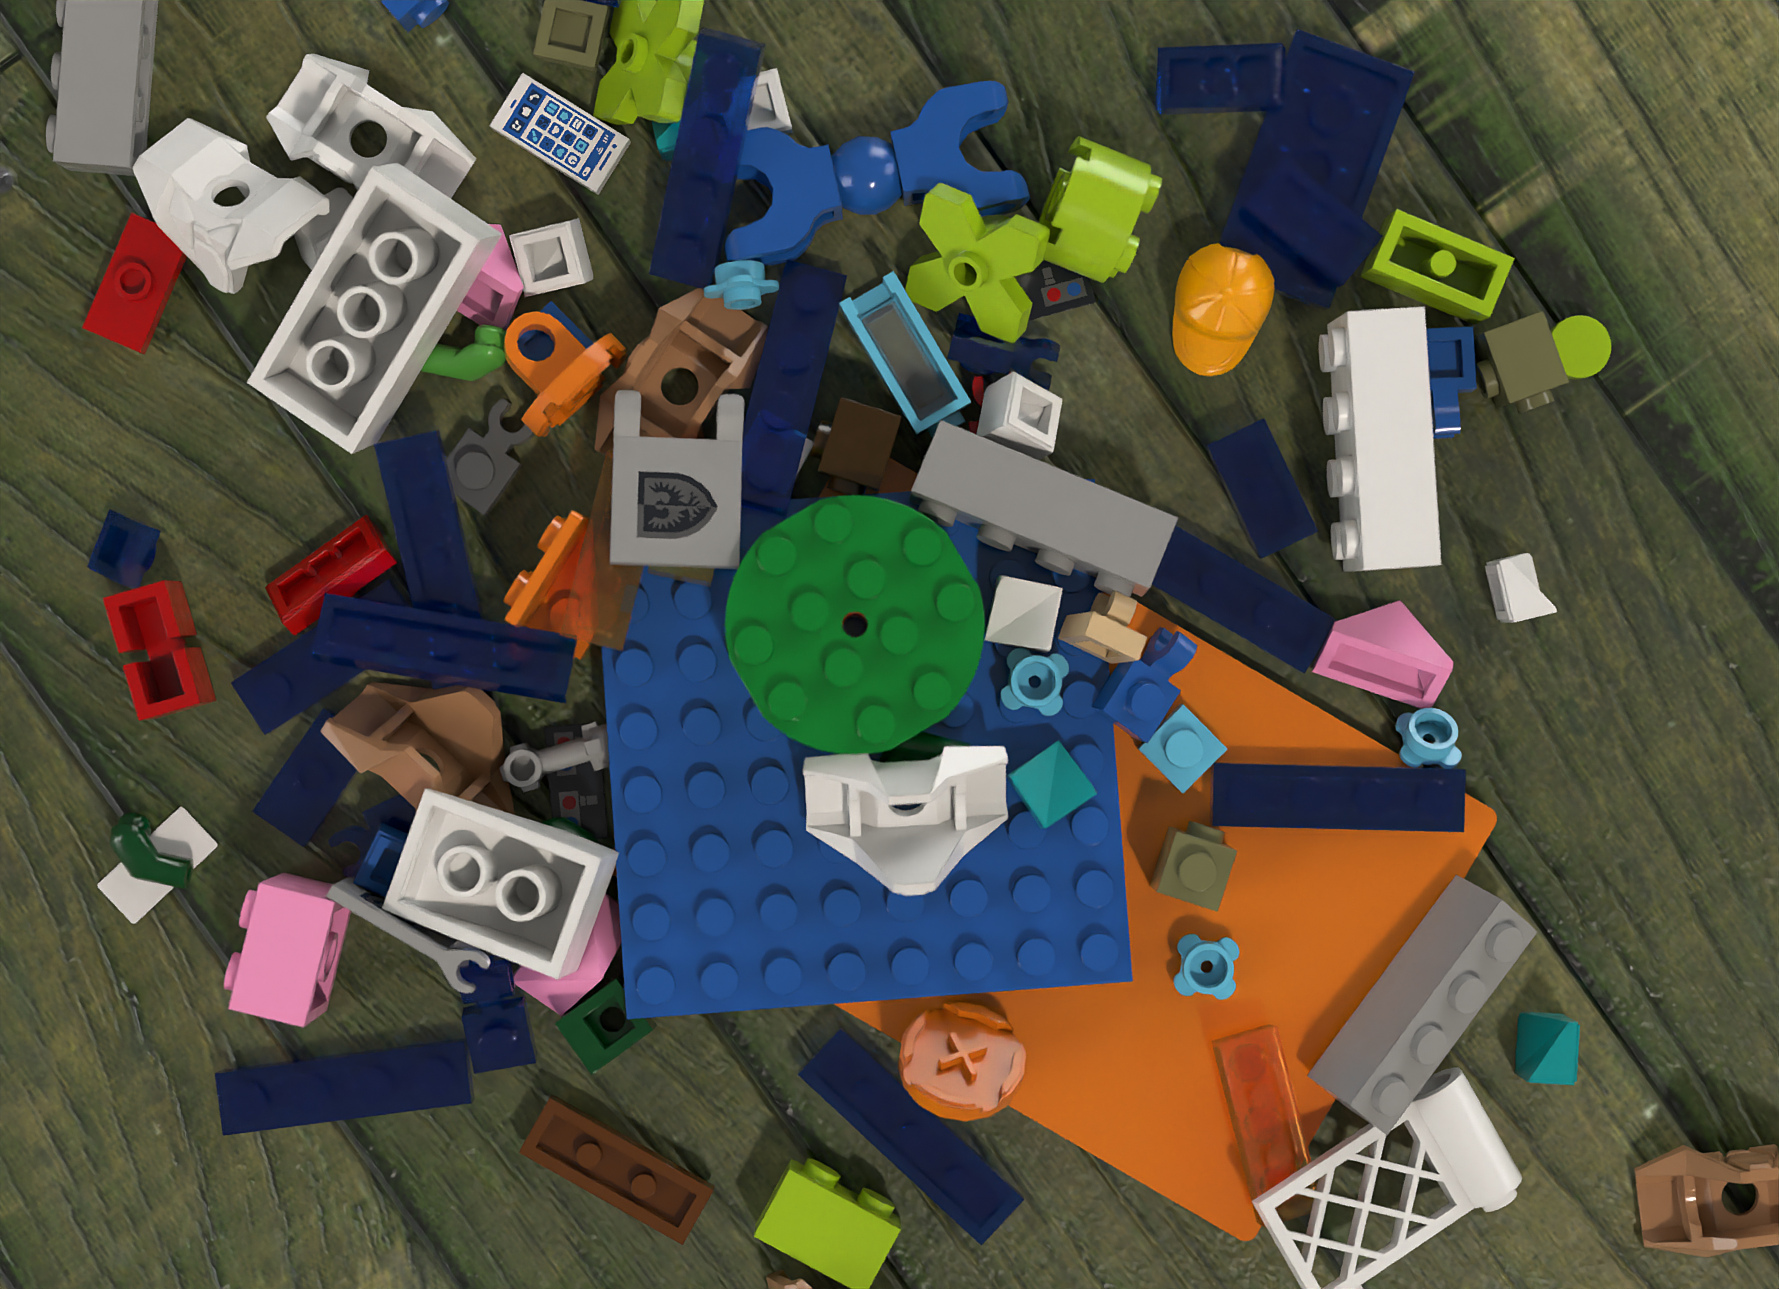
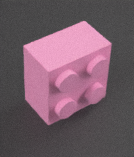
[224,872,351,1027]

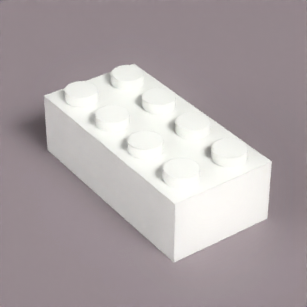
[247,163,502,454]
[1319,307,1441,572]

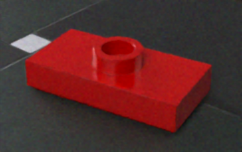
[82,212,187,355]
[265,515,397,636]

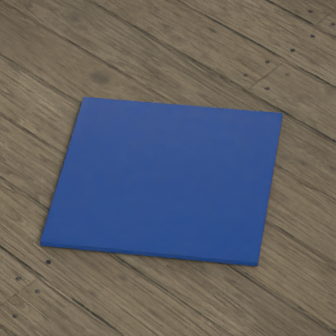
[592,479,1133,1019]

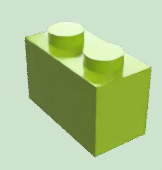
[1360,209,1515,325]
[754,1158,901,1289]

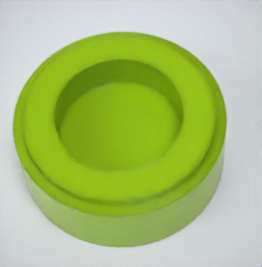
[1550,315,1611,380]

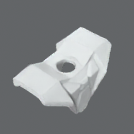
[266,54,476,199]
[132,118,330,294]
[803,746,1008,896]

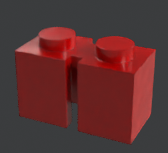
[103,580,217,721]

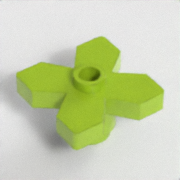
[593,0,714,125]
[905,183,1050,344]

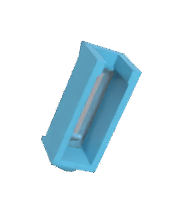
[839,271,971,439]

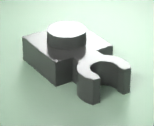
[433,398,535,516]

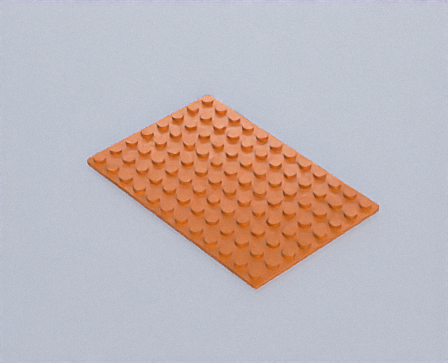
[612,458,1497,1241]

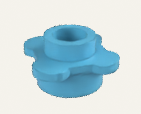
[703,260,779,310]
[1000,648,1069,716]
[1395,708,1462,769]
[1173,934,1240,1000]

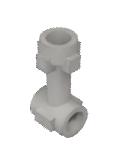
[499,721,609,792]

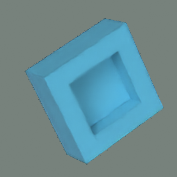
[1137,704,1227,793]

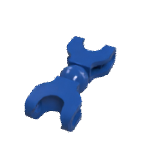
[704,81,1030,266]

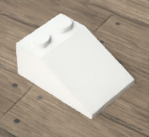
[382,788,619,979]

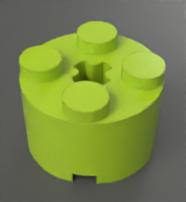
[1038,136,1162,283]

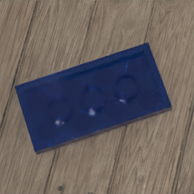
[1218,29,1415,311]

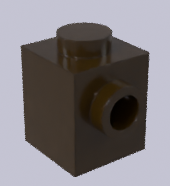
[810,397,902,496]

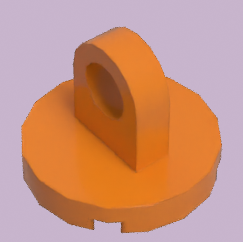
[503,311,628,437]
[898,1001,1026,1121]

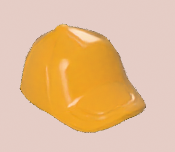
[1172,243,1275,376]

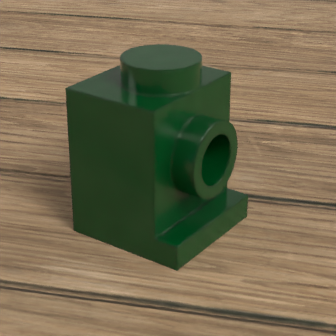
[555,975,657,1075]

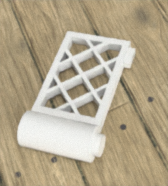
[1252,1067,1522,1289]

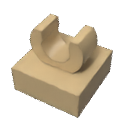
[1058,591,1147,664]

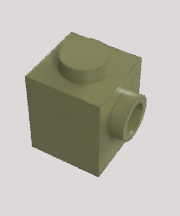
[1474,311,1569,414]
[1150,821,1237,912]

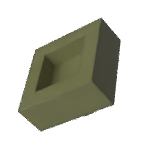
[533,0,610,72]

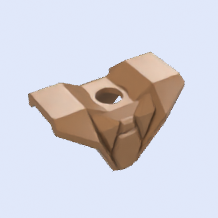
[595,284,771,459]
[320,682,515,815]
[1634,1144,1779,1258]

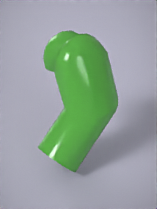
[421,325,506,381]

